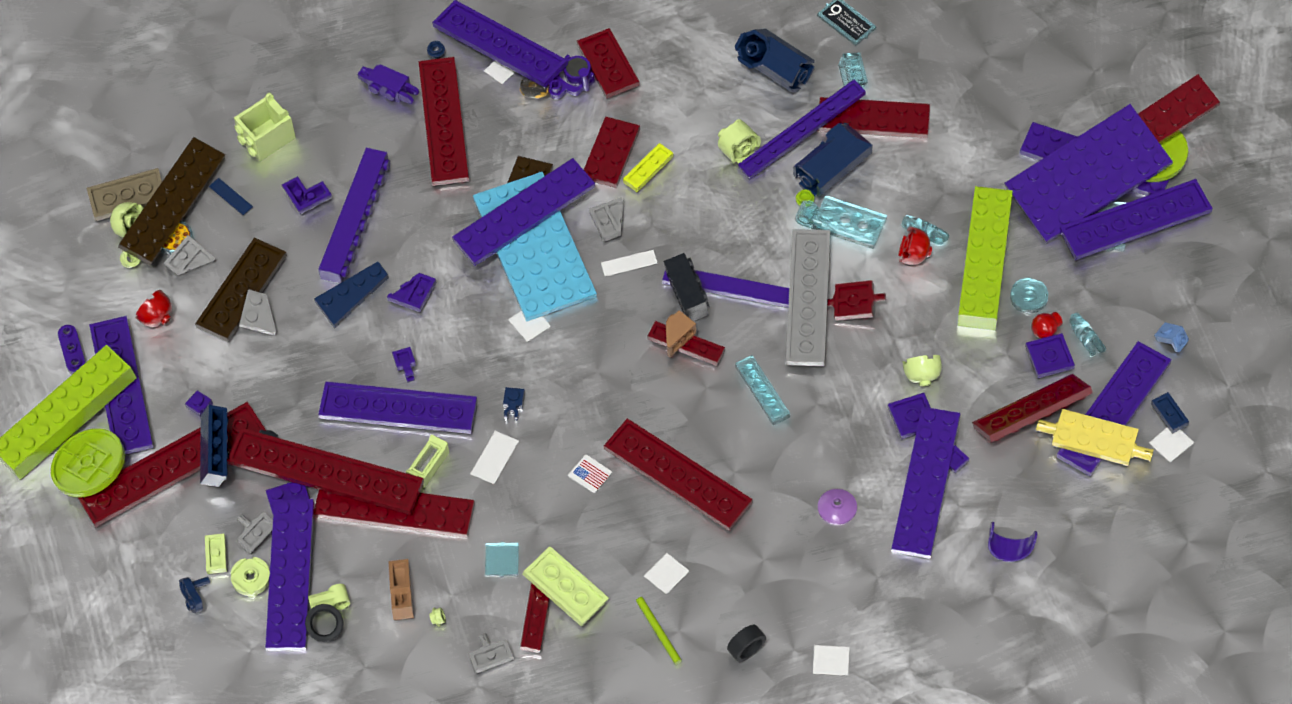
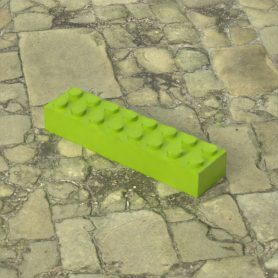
[957,186,1013,331]
[0,345,136,480]

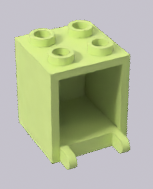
[234,93,296,161]

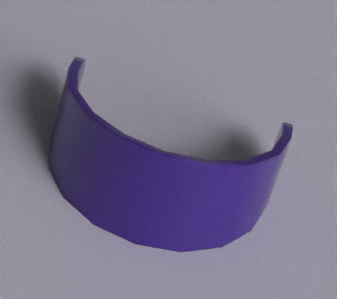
[988,522,1037,562]

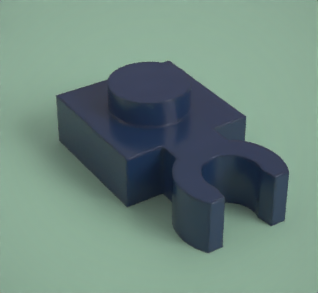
[503,387,525,421]

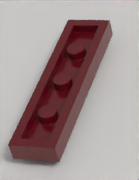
[647,321,725,366]
[520,583,549,653]

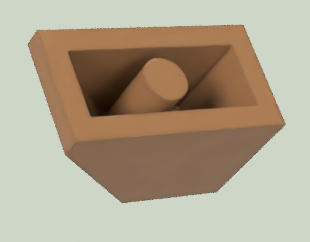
[666,310,696,357]

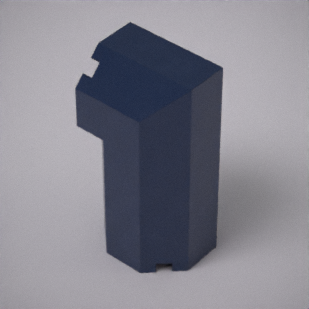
[735,29,815,92]
[793,123,873,197]

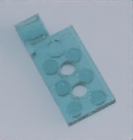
[795,196,887,249]

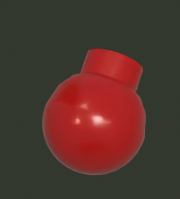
[1031,312,1063,339]

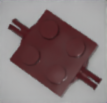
[827,280,886,321]

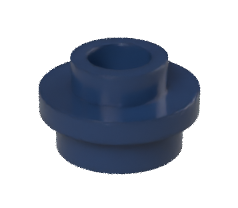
[427,41,445,58]

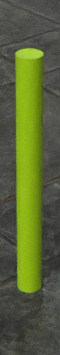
[636,597,682,665]

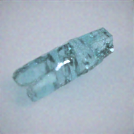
[901,215,950,245]
[1069,312,1106,356]

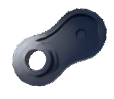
[179,576,210,614]

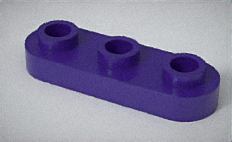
[58,325,86,375]

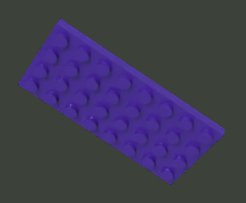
[1004,104,1173,244]

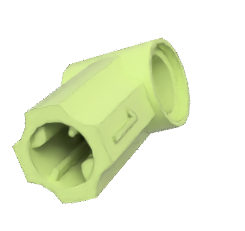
[308,584,350,610]

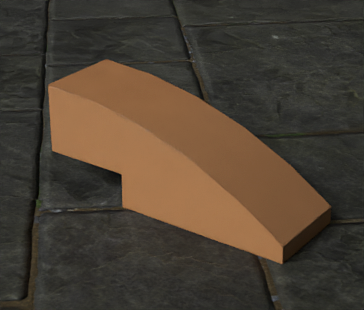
[389,559,414,620]

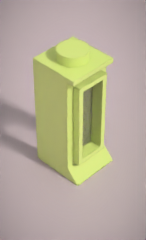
[406,434,449,488]

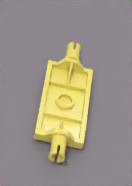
[1036,409,1154,466]

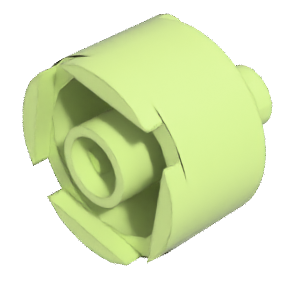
[718,119,761,164]

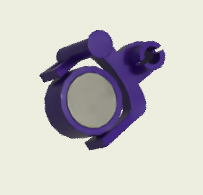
[549,54,595,99]

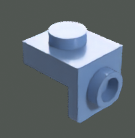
[1154,322,1189,352]

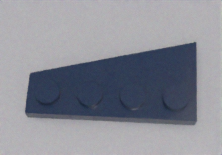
[314,261,389,329]

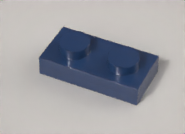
[1151,392,1190,434]

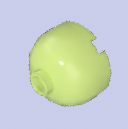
[110,202,144,238]
[902,355,942,387]

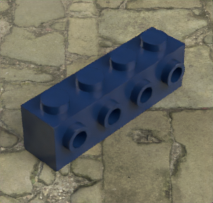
[200,405,228,487]

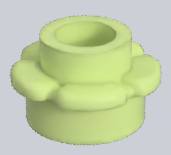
[429,607,446,627]

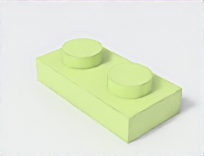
[205,533,227,574]

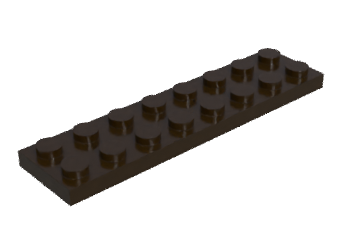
[118,137,226,266]

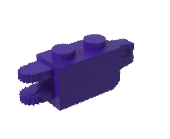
[357,64,419,104]

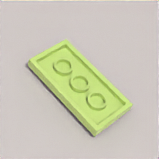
[522,546,609,627]

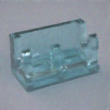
[838,53,868,89]

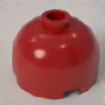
[898,226,932,265]
[135,290,172,327]

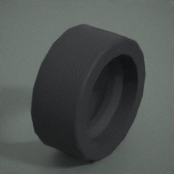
[305,604,344,642]
[727,624,766,662]

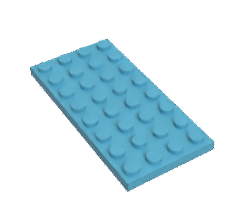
[473,172,597,322]

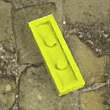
[623,143,674,192]

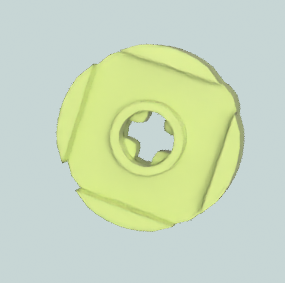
[231,557,270,598]

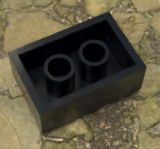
[663,253,710,321]

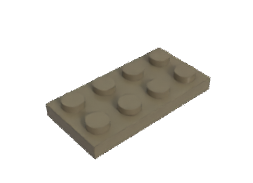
[86,168,162,221]

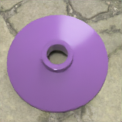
[818,489,857,525]

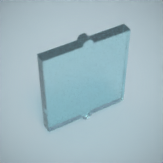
[485,542,519,578]

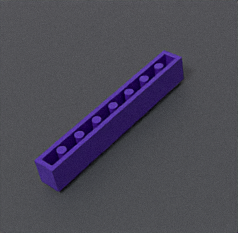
[318,147,390,284]

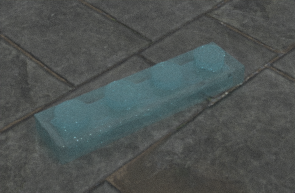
[735,355,790,426]

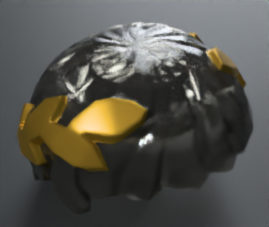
[519,79,549,99]

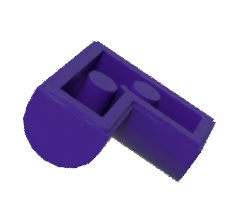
[281,176,332,214]

